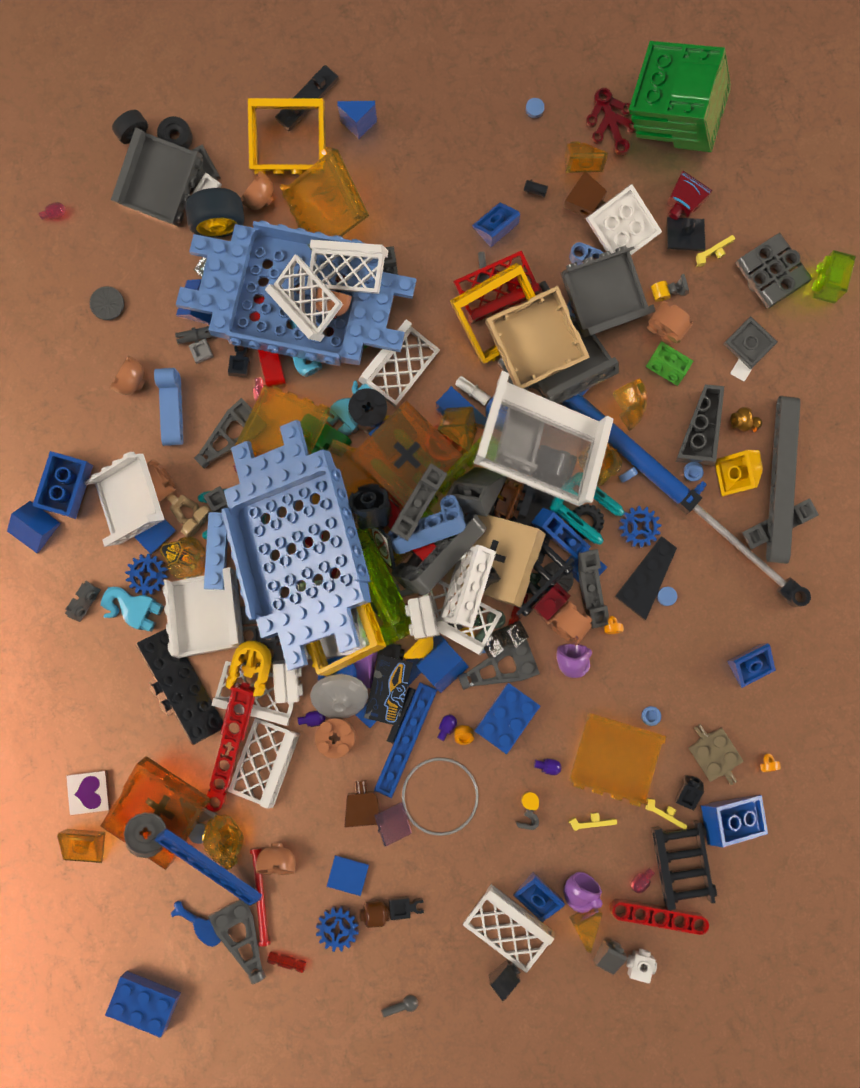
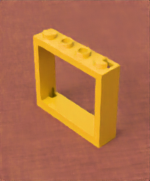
[248,98,326,175]
[450,263,535,363]
[306,603,386,676]

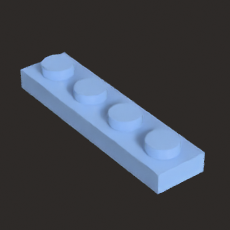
[204,512,228,590]

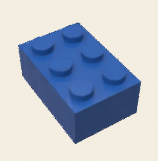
[32,451,93,519]
[474,683,540,754]
[105,971,181,1038]

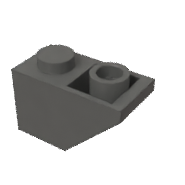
[593,939,628,975]

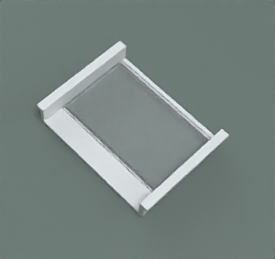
[474,371,614,506]

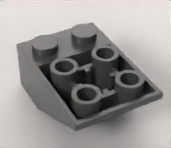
[446,467,507,517]

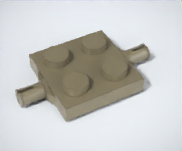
[688,724,744,785]

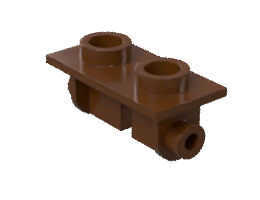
[493,480,522,520]

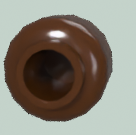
[360,901,389,928]

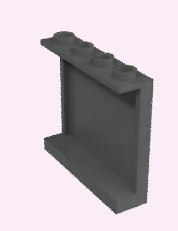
[111,128,203,227]
[561,245,656,338]
[536,318,619,404]

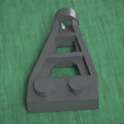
[194,398,268,469]
[458,638,540,690]
[208,899,266,984]

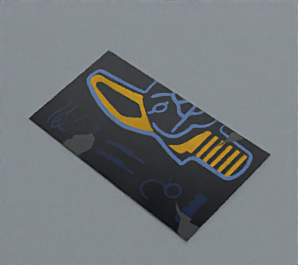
[364,655,413,726]

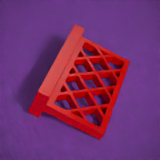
[453,250,541,324]

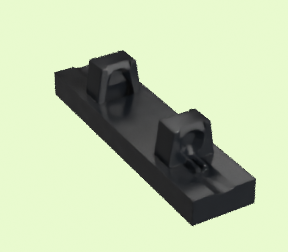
[275,65,339,132]

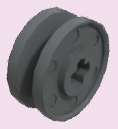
[124,812,166,858]

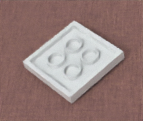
[585,184,662,255]

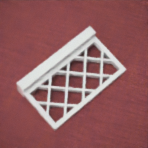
[307,240,388,294]
[265,255,343,342]
[358,319,440,407]
[439,545,496,628]
[423,580,502,655]
[211,661,301,726]
[228,718,300,809]
[463,884,555,973]

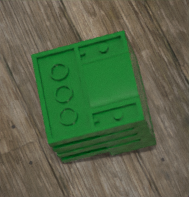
[629,41,731,152]

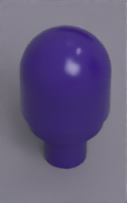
[298,710,325,727]
[437,715,457,741]
[534,758,562,775]

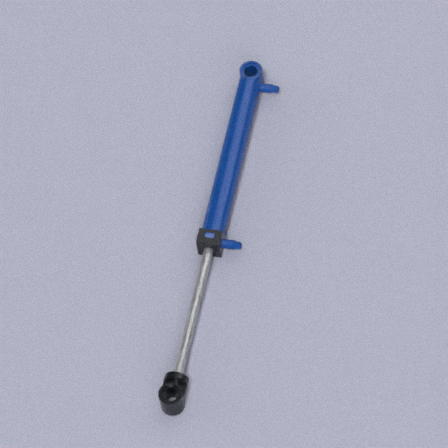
[561,389,811,607]

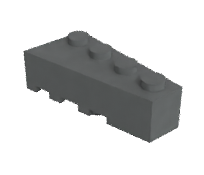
[676,384,725,466]

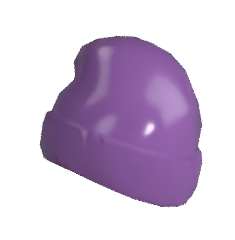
[556,644,592,678]
[564,872,603,913]

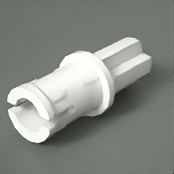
[455,376,491,406]

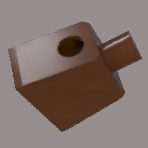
[564,172,607,217]
[345,780,383,828]

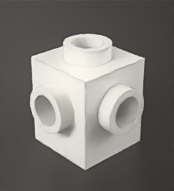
[627,949,657,984]

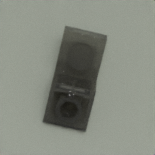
[481,621,529,658]

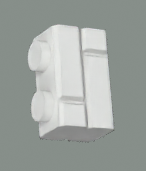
[405,595,440,640]
[272,660,303,703]

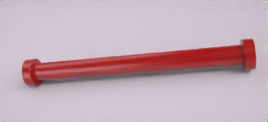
[250,848,270,947]

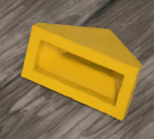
[403,637,433,659]

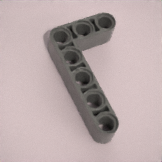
[392,512,487,595]

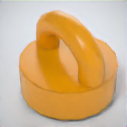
[604,616,624,634]
[454,725,474,745]
[760,753,781,773]

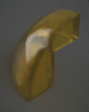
[612,379,647,431]

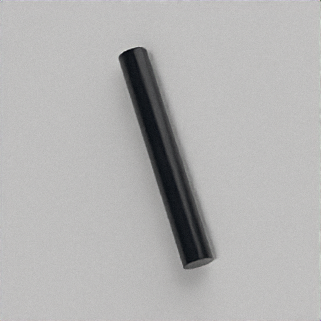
[386,687,416,744]

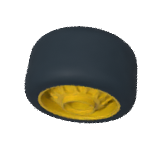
[186,188,245,238]

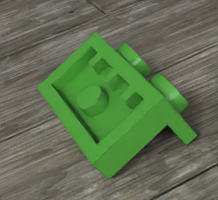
[646,341,693,386]

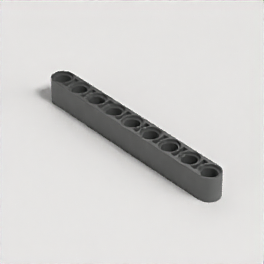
[766,396,800,564]

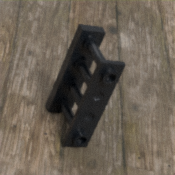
[516,528,574,618]
[651,820,717,910]

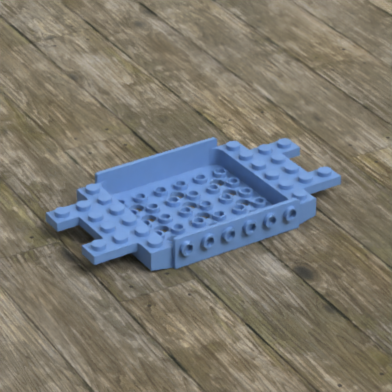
[176,221,416,366]
[221,420,371,671]

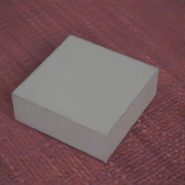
[188,338,214,364]

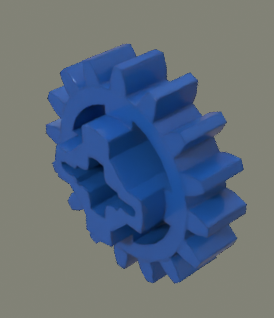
[619,506,662,548]
[125,554,169,596]
[316,906,359,952]

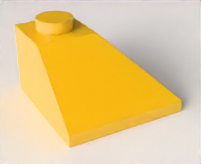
[715,450,763,496]

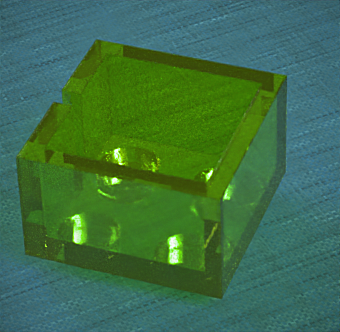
[812,250,856,303]

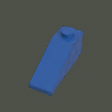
[436,386,487,429]
[531,508,591,561]

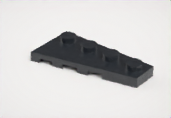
[614,536,677,620]

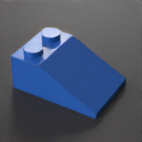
[701,795,768,847]

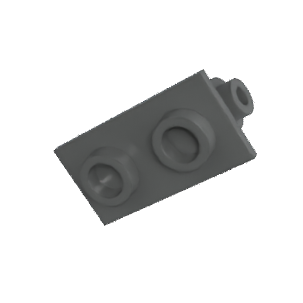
[65,581,101,622]

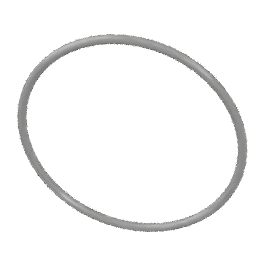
[402,758,479,836]

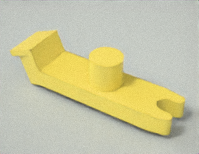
[696,235,735,267]
[645,798,687,830]
[567,812,617,831]

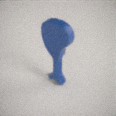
[171,901,221,947]

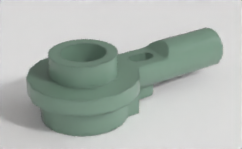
[475,610,506,642]

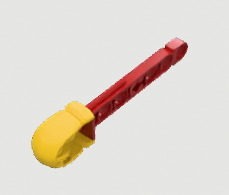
[205,641,272,812]

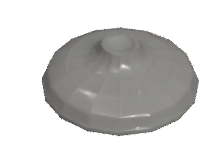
[310,674,368,719]

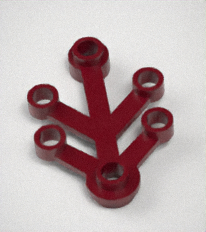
[586,88,637,156]

